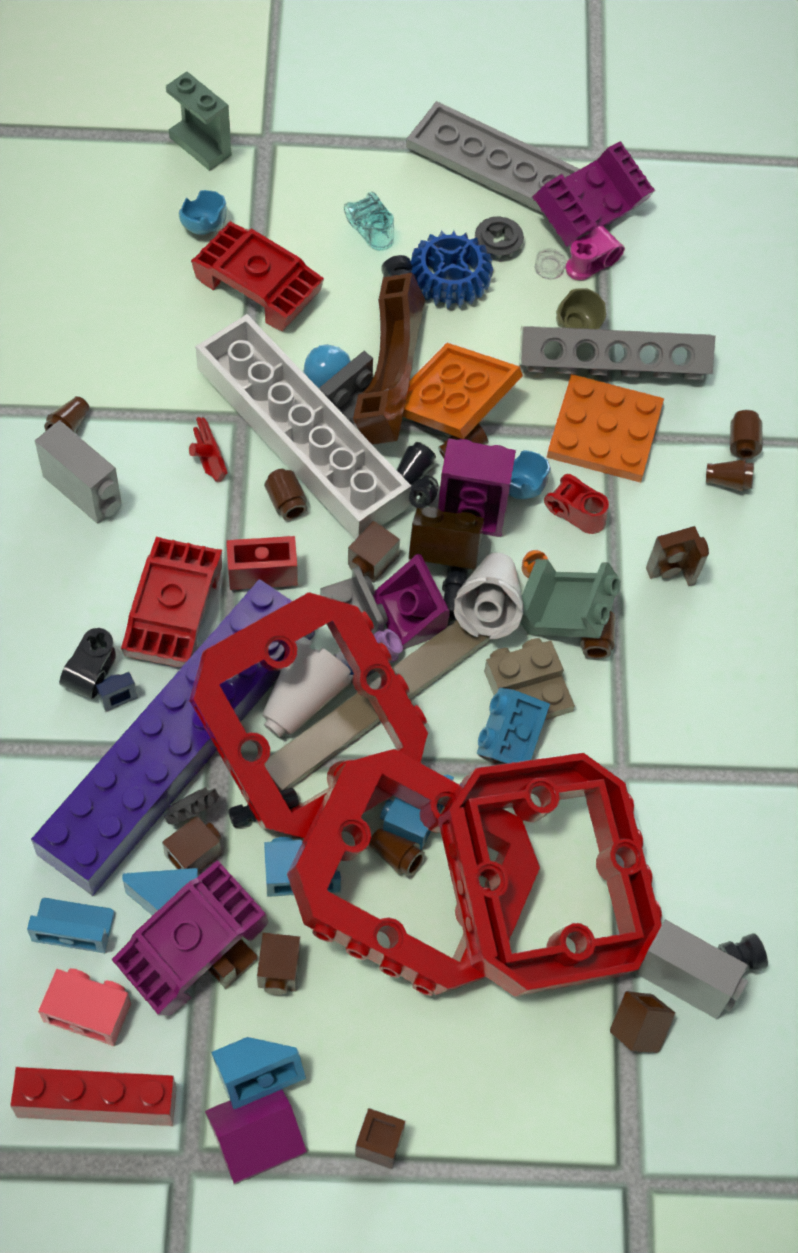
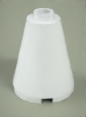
[454,552,524,639]
[262,637,353,737]

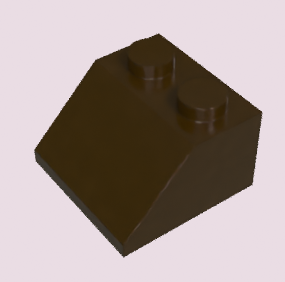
[408,507,484,570]

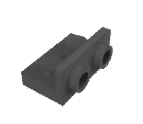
[319,351,373,422]
[320,566,388,634]

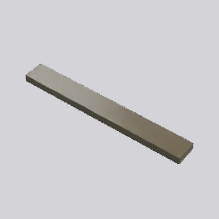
[264,620,492,792]

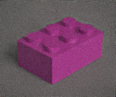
[438,439,516,537]

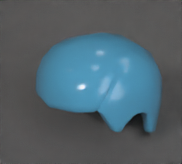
[179,190,227,235]
[303,344,351,388]
[509,450,551,500]

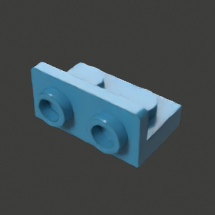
[477,687,550,764]

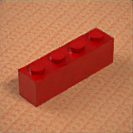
[10,1067,177,1126]

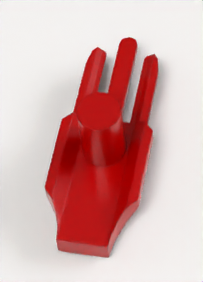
[189,417,228,482]

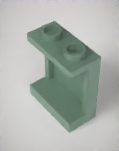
[165,71,232,171]
[520,559,621,638]

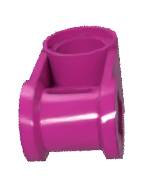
[565,226,625,280]

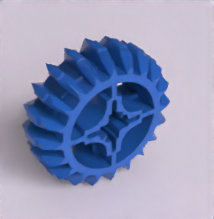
[411,230,493,308]

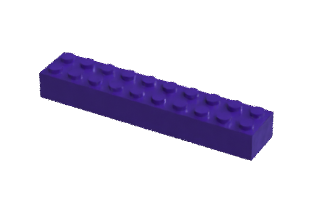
[31,579,315,896]

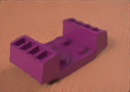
[532,141,656,247]
[111,860,269,1016]

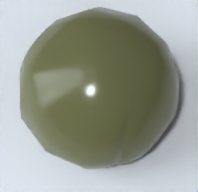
[556,288,607,329]

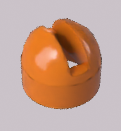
[521,550,548,578]

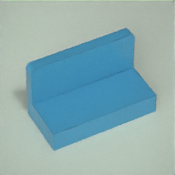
[27,898,114,954]

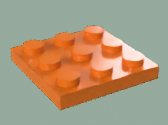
[403,343,523,439]
[546,374,664,483]

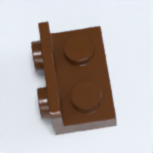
[646,526,709,586]

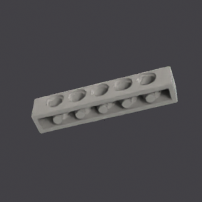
[519,326,716,380]

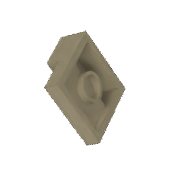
[484,638,575,720]

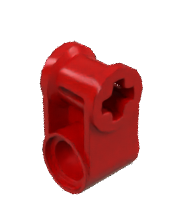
[544,474,609,534]

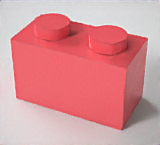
[38,968,131,1046]

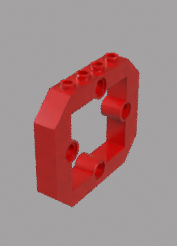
[189,592,428,839]
[287,749,540,996]
[438,753,662,997]

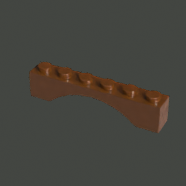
[353,273,425,445]

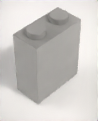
[34,420,122,524]
[637,919,748,1019]

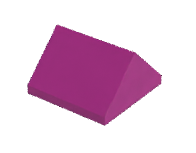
[373,554,449,650]
[205,1089,307,1185]

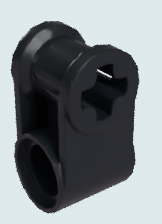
[59,628,116,699]

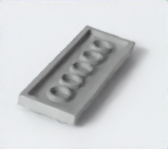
[406,101,579,213]

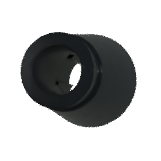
[396,442,436,487]

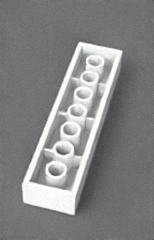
[195,314,411,539]

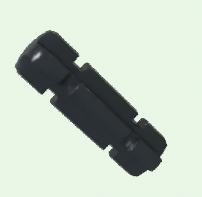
[228,787,299,828]

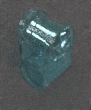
[344,191,394,250]

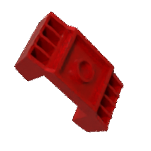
[191,221,324,332]
[121,536,222,668]

